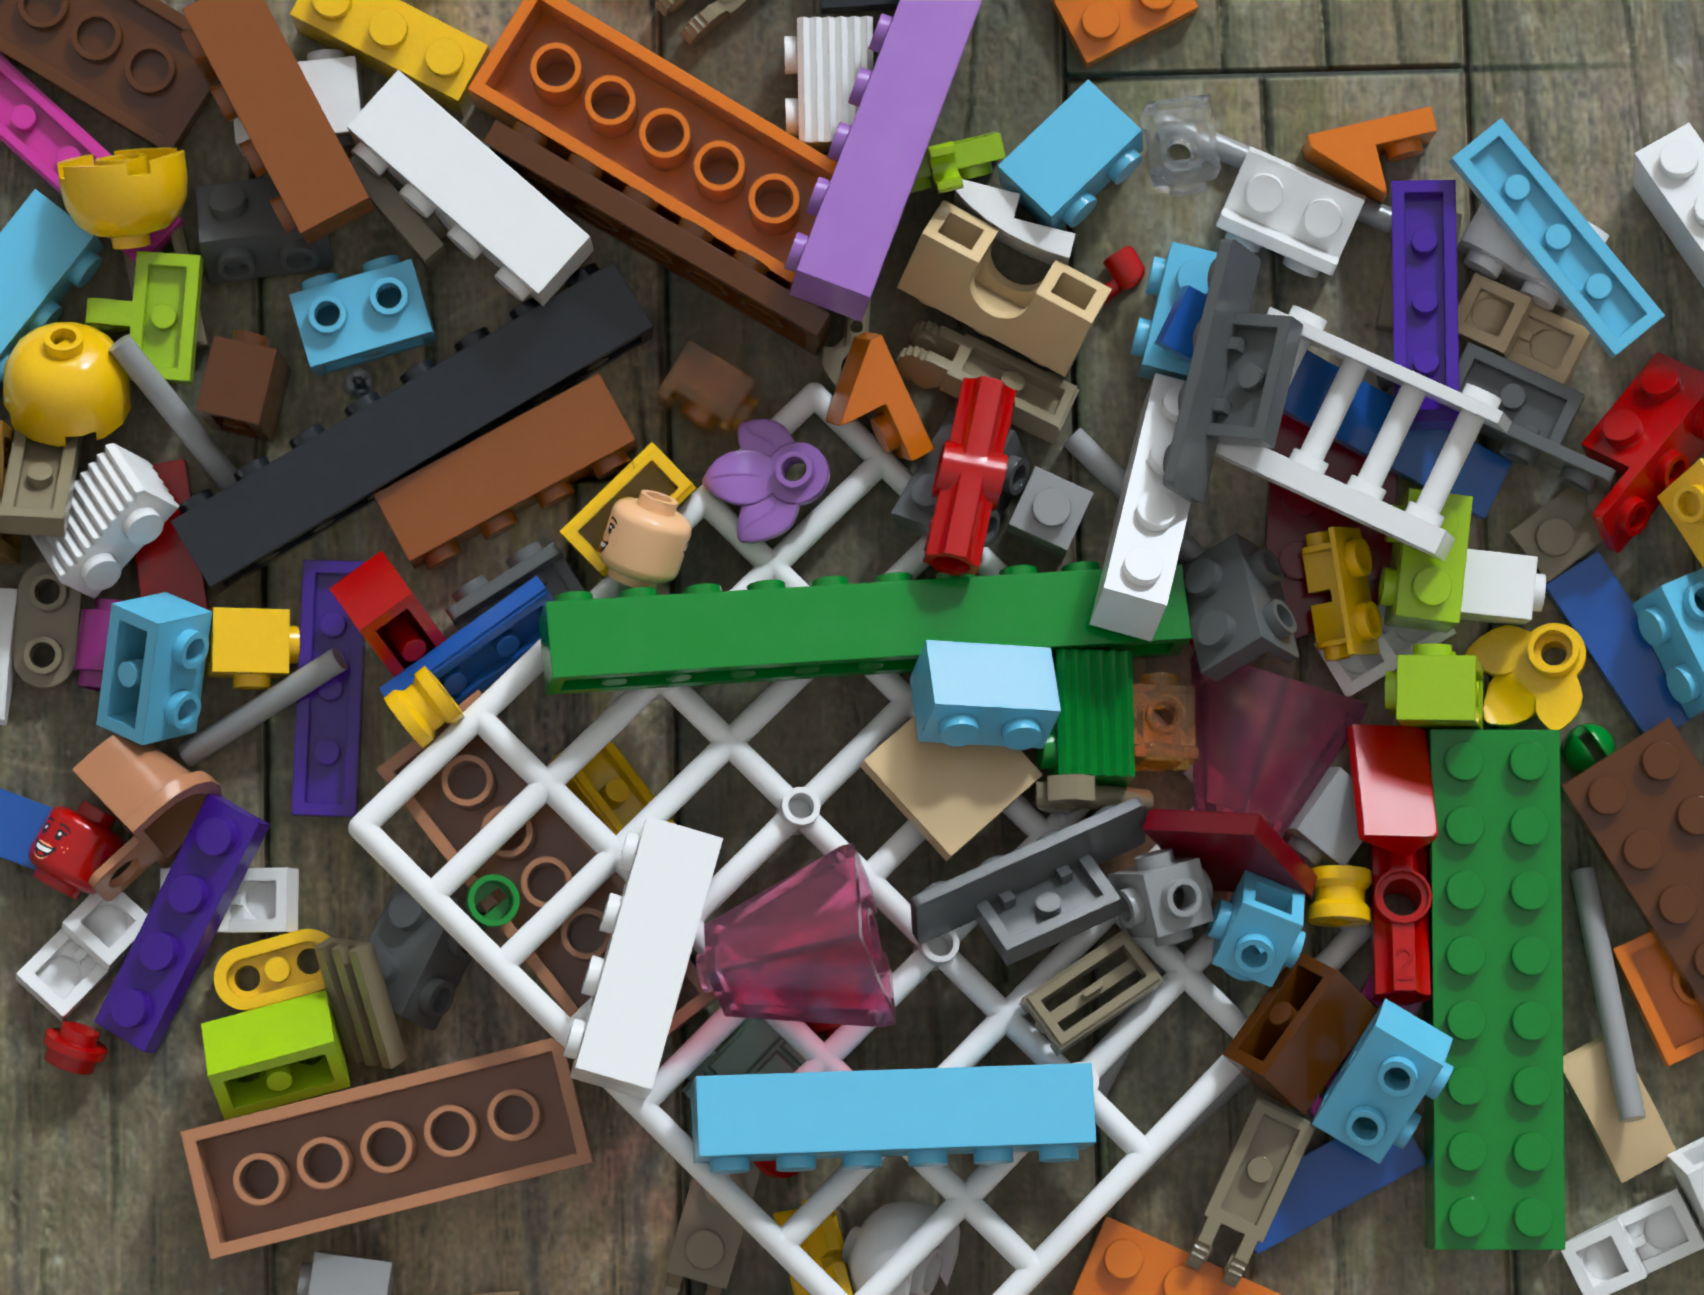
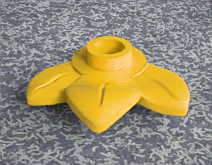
[1465,623,1586,731]

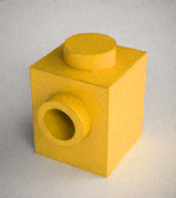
[204,607,300,690]

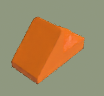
[1302,106,1437,203]
[826,332,934,461]

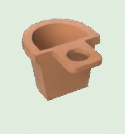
[72,734,222,902]

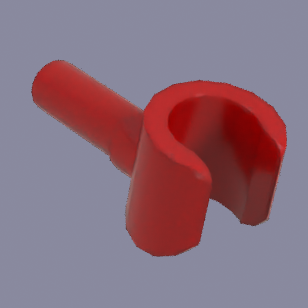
[1103,246,1145,307]

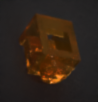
[656,340,759,432]
[1133,672,1199,773]

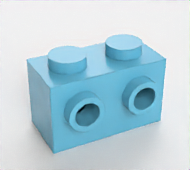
[998,80,1143,230]
[1130,242,1217,381]
[289,255,438,377]
[1632,568,1704,719]
[96,592,212,745]
[910,640,1061,750]
[1312,999,1454,1164]

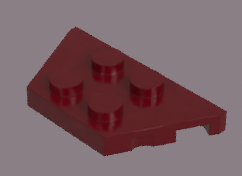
[1264,414,1398,640]

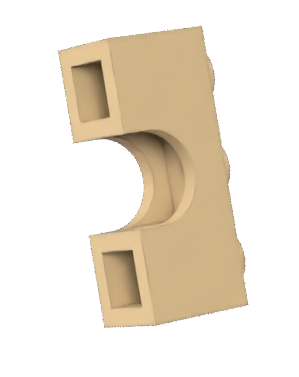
[897,200,1112,377]

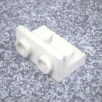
[1216,146,1366,278]

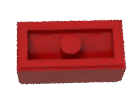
[1346,724,1438,858]

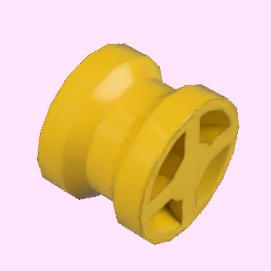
[383,666,465,748]
[1307,865,1372,927]

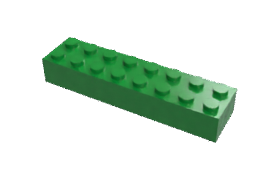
[1423,729,1565,1250]

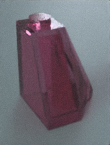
[1191,650,1368,837]
[696,843,896,1027]

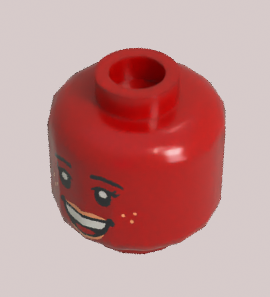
[28,800,124,900]

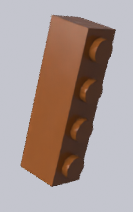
[180,0,375,245]
[373,373,638,571]

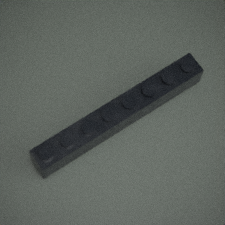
[171,261,653,595]

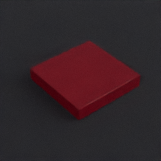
[1142,809,1317,897]

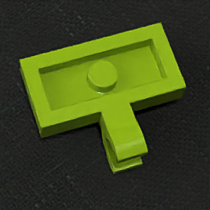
[910,132,1006,194]
[85,251,204,385]

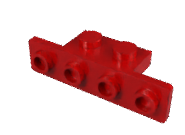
[1581,352,1704,553]

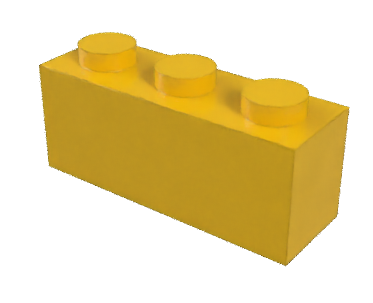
[290,0,490,117]

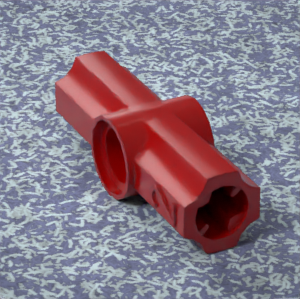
[923,376,1016,576]
[1368,843,1432,1005]

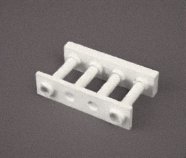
[1215,305,1512,562]

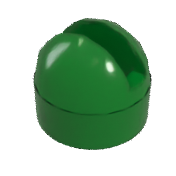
[1561,723,1615,774]
[465,874,520,928]

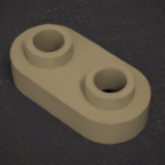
[12,561,85,690]

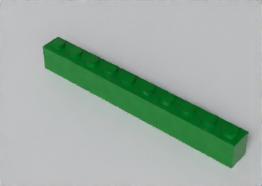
[539,561,1192,695]

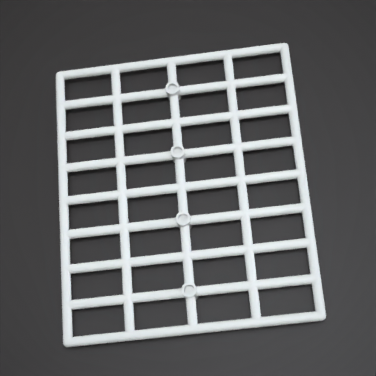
[348,382,1371,1295]

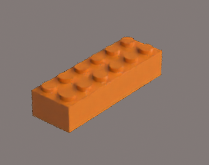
[468,0,837,289]

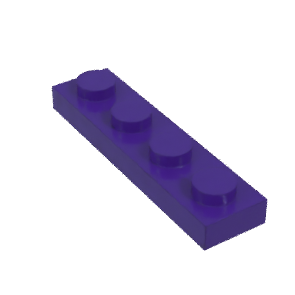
[1391,180,1460,430]
[291,559,366,818]
[94,794,270,1053]

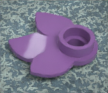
[702,419,830,543]

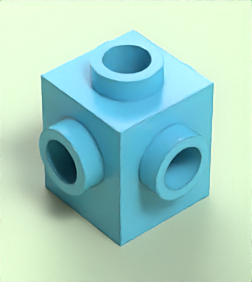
[1206,870,1306,987]

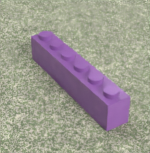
[784,0,983,322]

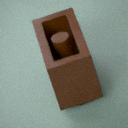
[196,330,291,443]
[1222,952,1378,1115]

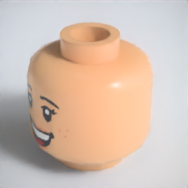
[599,490,692,589]

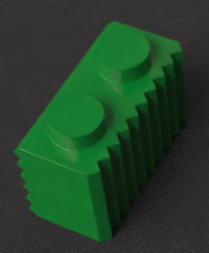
[1037,648,1135,787]

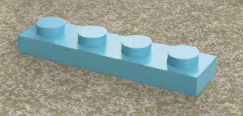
[1449,118,1665,359]

